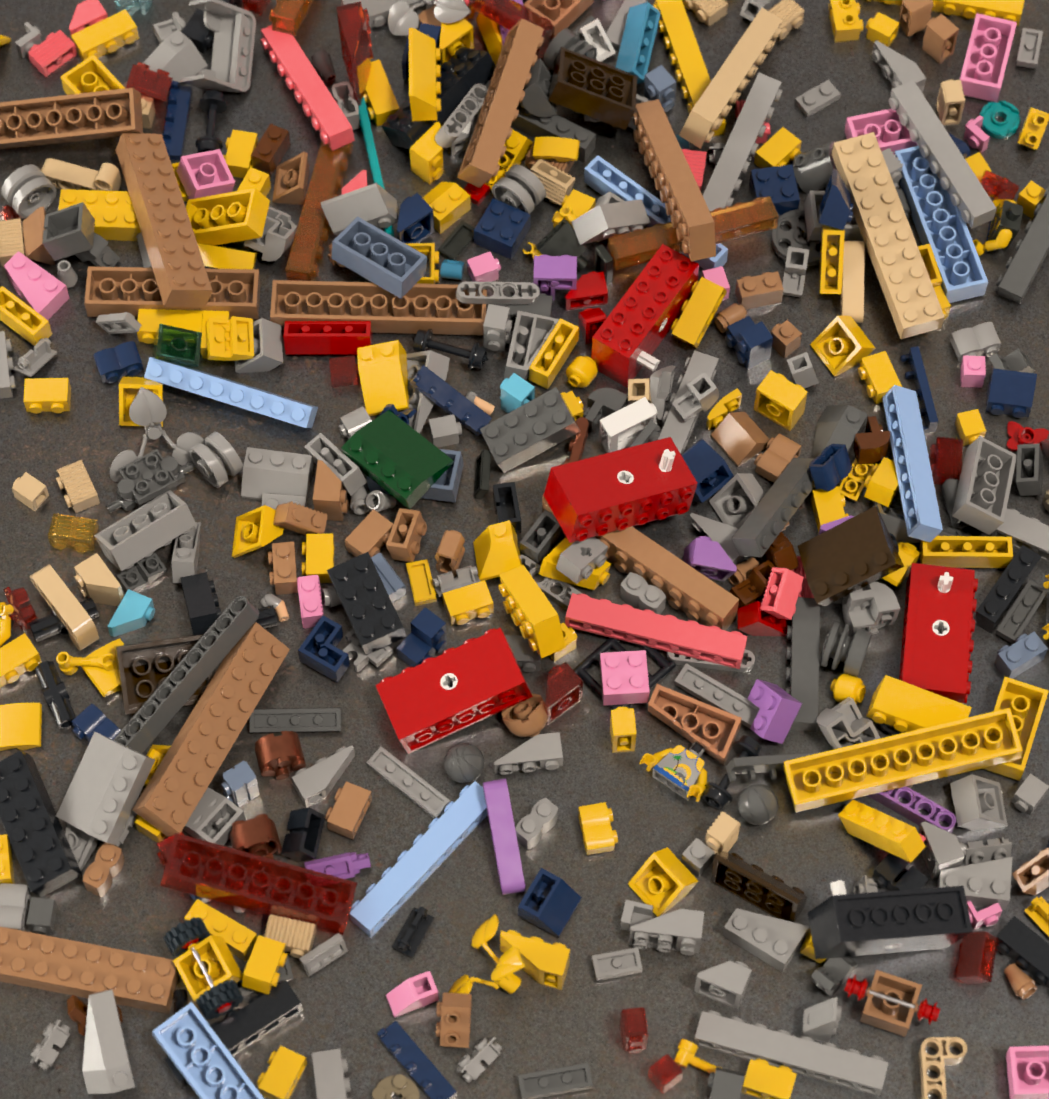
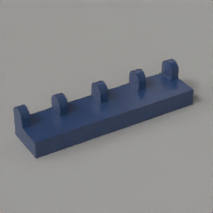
[162,81,192,160]
[900,346,938,433]
[409,365,492,436]
[377,1021,457,1099]

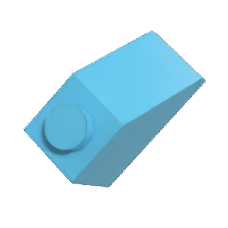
[107,589,155,637]

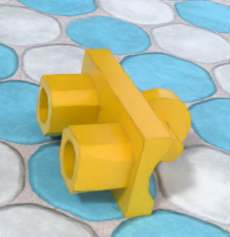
[1017,107,1049,150]

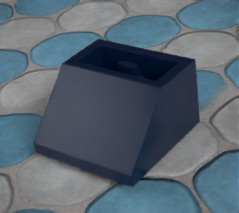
[681,439,734,503]
[518,868,582,938]

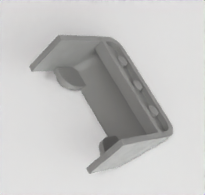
[181,0,256,93]

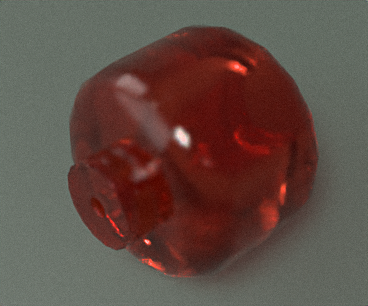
[0,205,21,221]

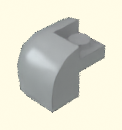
[244,206,297,261]
[842,582,900,637]
[817,697,880,749]

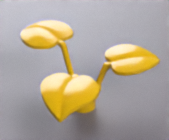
[448,914,525,994]

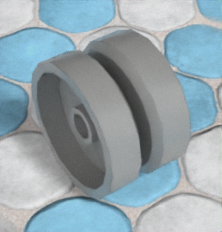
[1,164,56,219]
[492,165,546,214]
[189,431,243,488]

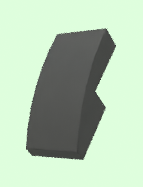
[116,553,167,594]

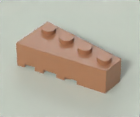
[648,684,742,766]

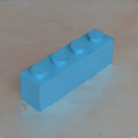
[615,2,661,84]

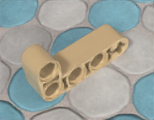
[41,158,122,191]
[841,241,865,323]
[30,564,99,651]
[919,1037,967,1099]

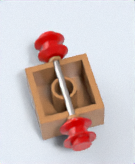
[844,970,941,1037]

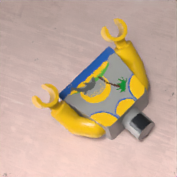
[639,742,707,802]

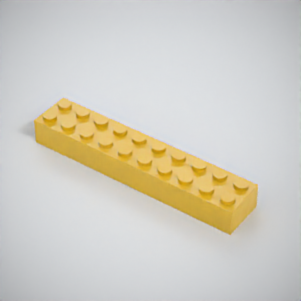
[784,708,1023,813]

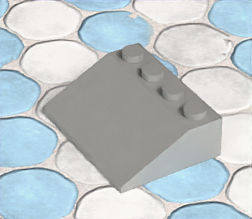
[56,732,155,845]

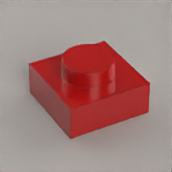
[463,183,490,206]

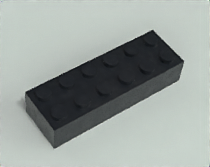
[381,47,496,149]
[0,750,82,897]

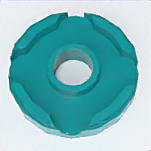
[979,100,1021,139]

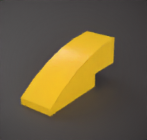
[197,243,257,269]

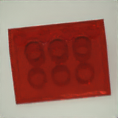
[336,1,374,106]

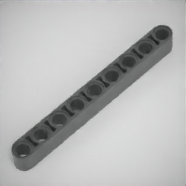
[114,596,259,753]

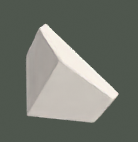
[576,18,616,62]

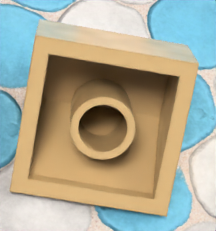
[74,553,124,606]

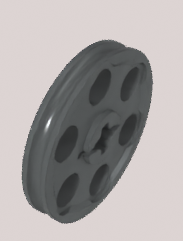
[771,209,821,267]

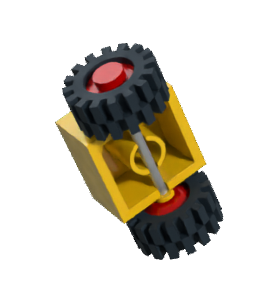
[163,917,244,1020]

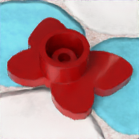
[1006,421,1049,452]

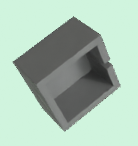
[42,202,95,261]

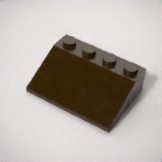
[548,47,637,130]
[798,506,904,606]
[114,634,213,715]
[710,851,808,923]

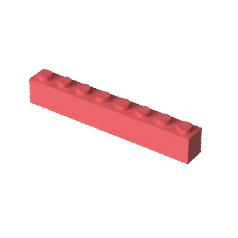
[260,20,355,151]
[565,593,748,669]

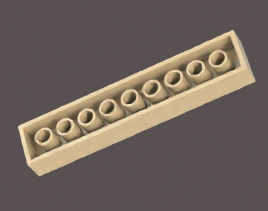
[831,132,945,339]

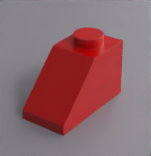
[565,271,608,310]
[578,307,607,345]
[737,601,788,637]

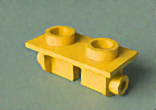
[1024,897,1049,937]

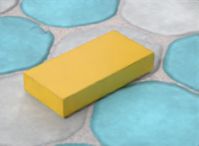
[406,559,437,606]

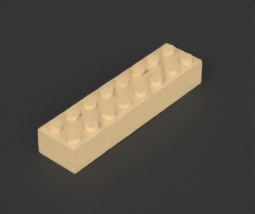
[679,8,783,148]

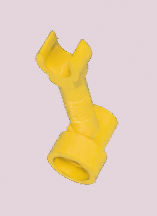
[56,652,115,676]
[673,1039,722,1073]

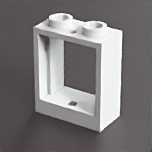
[599,397,658,453]

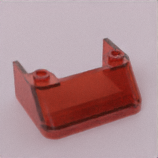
[465,0,553,60]

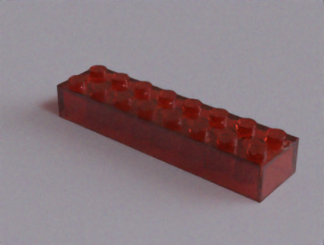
[160,833,357,935]

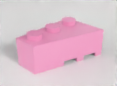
[4,251,69,320]

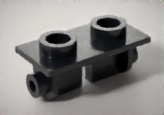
[392,906,435,958]

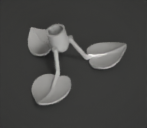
[388,0,471,36]
[110,387,205,482]

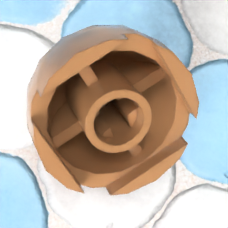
[501,694,548,737]

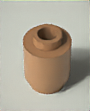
[714,303,747,333]

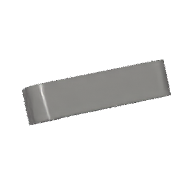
[435,84,488,148]

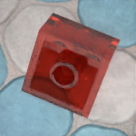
[125,62,173,102]
[545,662,583,726]

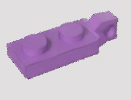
[304,852,371,887]

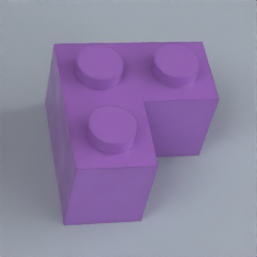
[534,255,577,300]
[747,679,802,744]

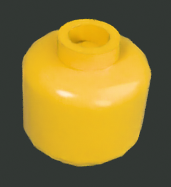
[566,356,598,388]
[830,674,866,704]

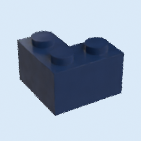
[725,316,773,370]
[396,607,447,667]
[298,615,350,683]

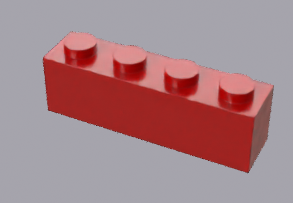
[283,321,372,355]

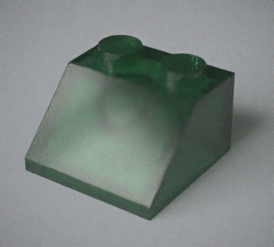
[153,324,202,367]

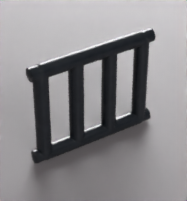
[571,638,676,710]

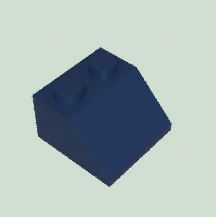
[819,169,853,230]
[397,193,434,243]
[985,368,1037,418]

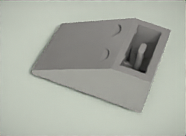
[183,787,246,855]
[629,909,704,955]

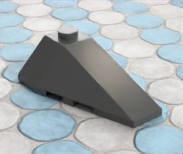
[811,405,868,489]
[872,501,962,543]

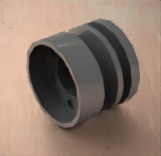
[543,29,597,71]
[821,621,872,677]

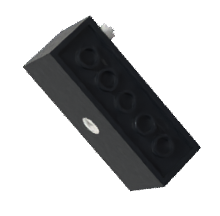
[808,880,973,959]

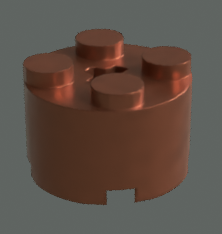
[254,731,306,780]
[230,814,282,866]

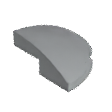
[650,365,676,420]

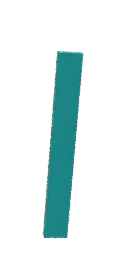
[356,97,395,238]

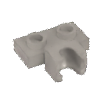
[342,629,393,672]

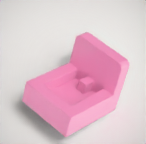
[963,115,990,153]
[967,900,1002,929]

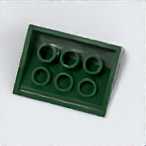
[341,410,454,509]

